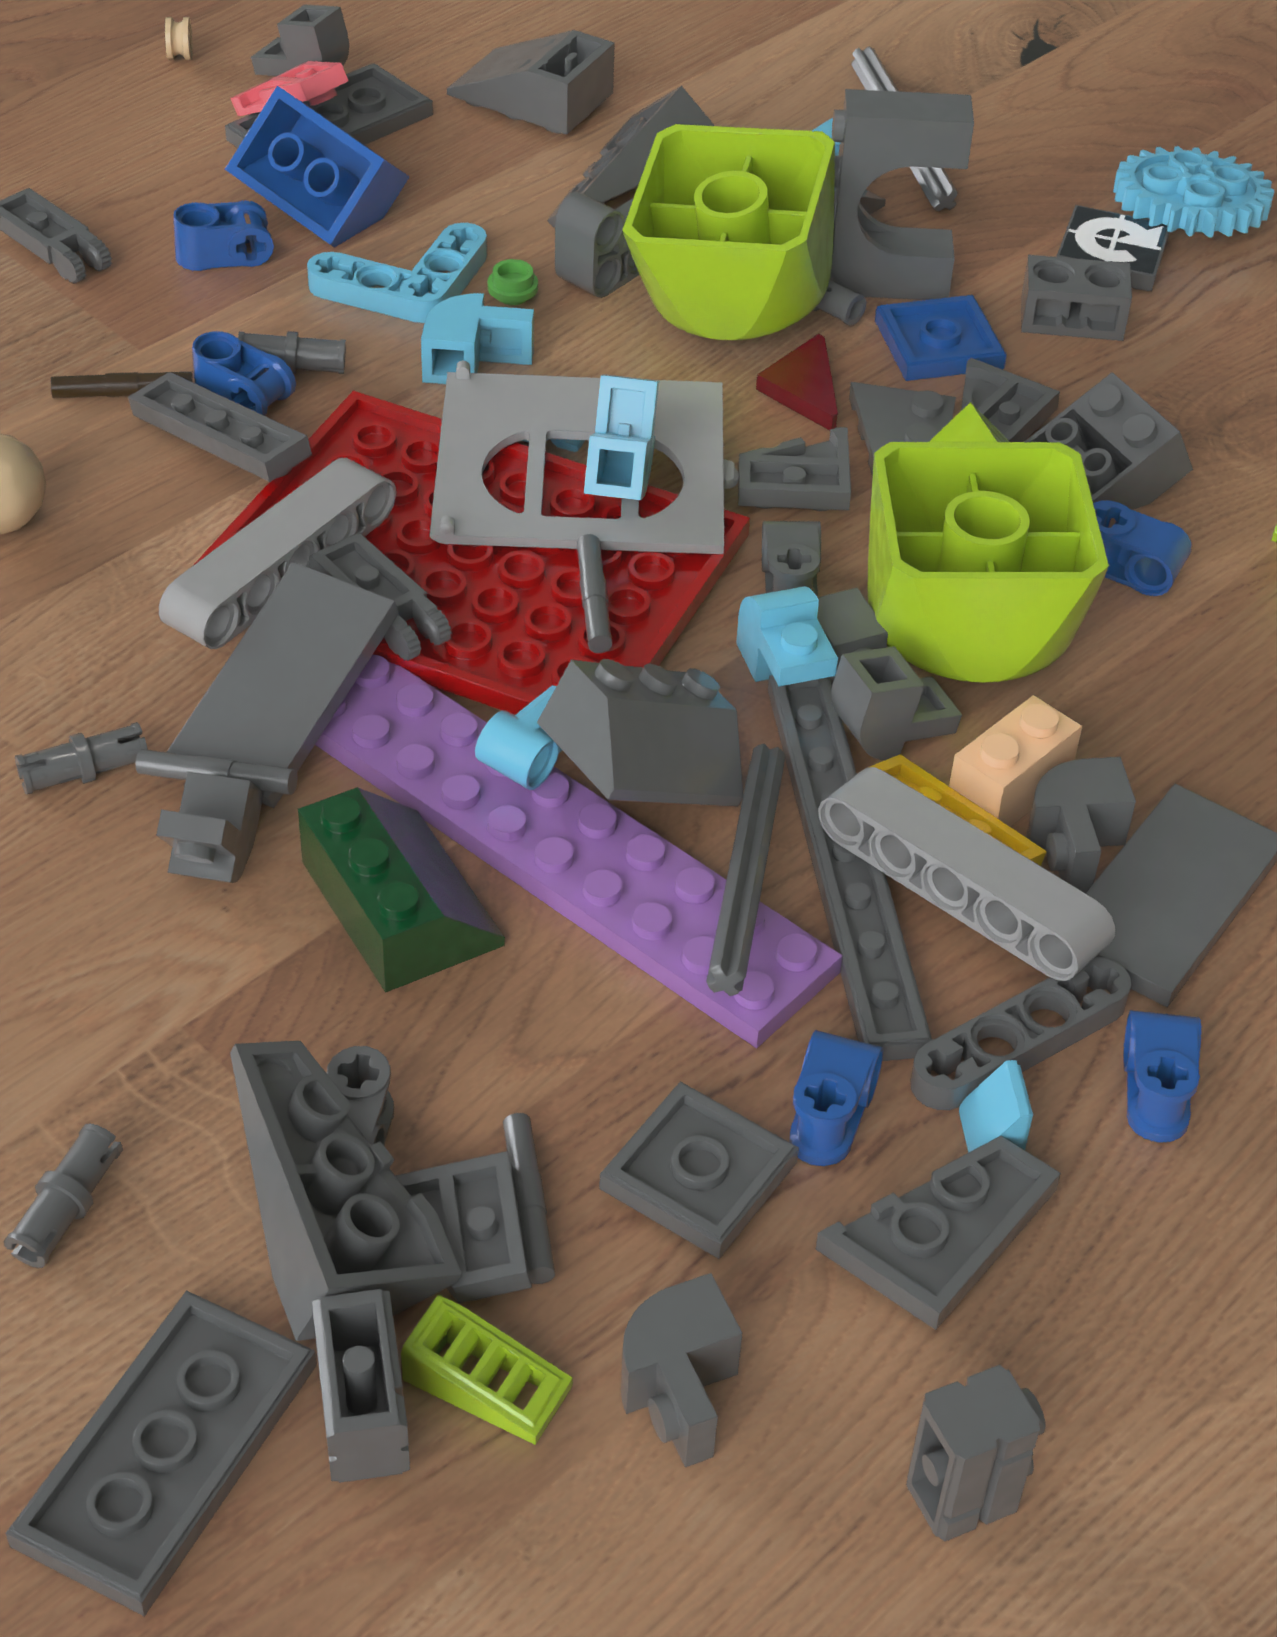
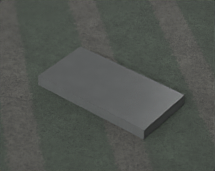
[225,63,433,148]
[167,562,399,808]
[1085,784,1277,1008]
[6,1290,317,1617]

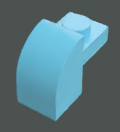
[421,293,534,384]
[584,374,659,500]
[736,586,838,687]

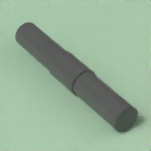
[577,534,612,653]
[135,749,298,795]
[503,1113,555,1284]

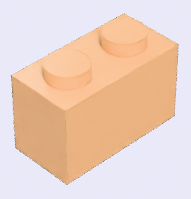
[949,695,1082,827]

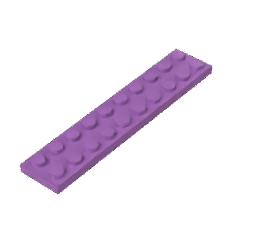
[315,655,843,1049]

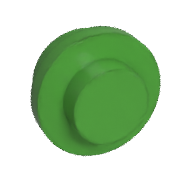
[487,259,538,305]

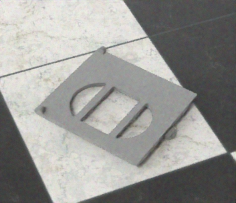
[430,361,739,554]

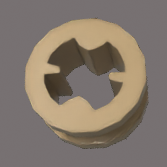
[165,17,193,60]

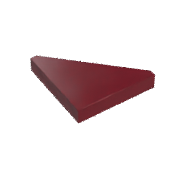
[756,334,838,431]

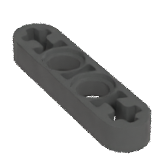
[910,957,1132,1110]

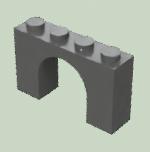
[831,89,974,300]

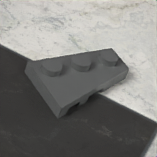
[849,382,956,478]
[816,1136,1061,1330]

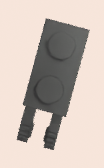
[0,188,112,284]
[309,532,452,661]

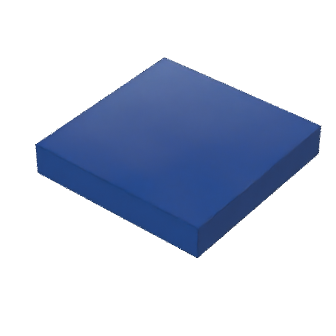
[875,295,1007,381]

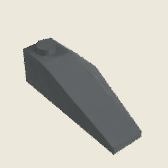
[547,85,715,228]
[230,1040,462,1341]

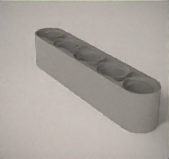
[159,458,396,649]
[818,767,1115,981]

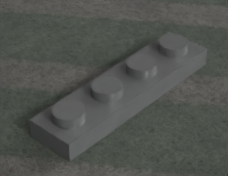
[128,372,312,482]

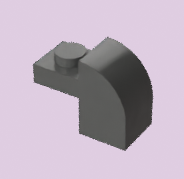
[251,5,349,77]
[831,646,962,760]
[1026,757,1136,893]
[156,771,264,883]
[620,1273,743,1467]

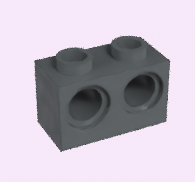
[1021,255,1132,341]

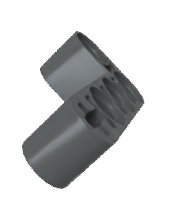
[555,191,640,298]

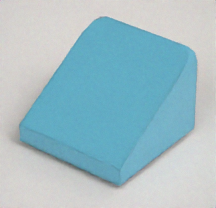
[959,1060,1033,1153]

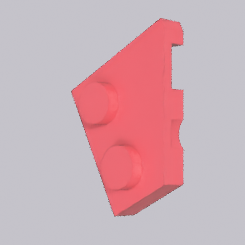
[230,61,349,116]

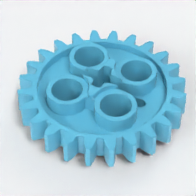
[1113,146,1274,238]

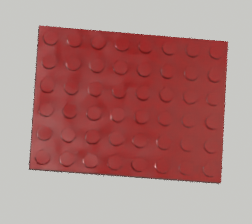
[194,390,750,715]

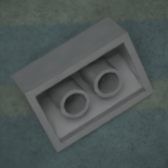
[537,659,743,807]

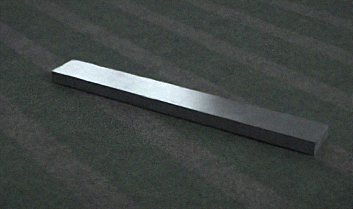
[768,675,932,1061]

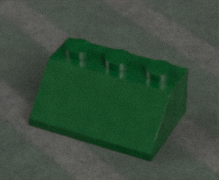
[298,787,505,993]

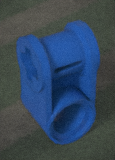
[173,200,274,271]
[192,331,296,416]
[1093,500,1192,596]
[1123,1010,1201,1143]
[789,1030,884,1166]

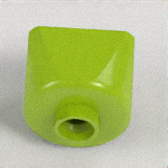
[622,124,835,341]
[868,442,1109,683]

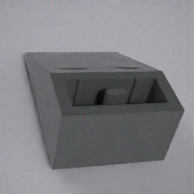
[447,30,615,135]
[1025,372,1193,510]

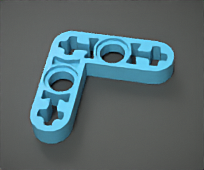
[307,222,487,323]

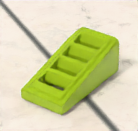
[401,1295,573,1445]

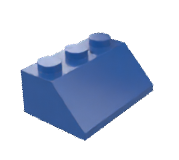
[225,85,410,247]

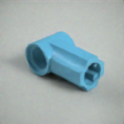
[475,685,562,790]

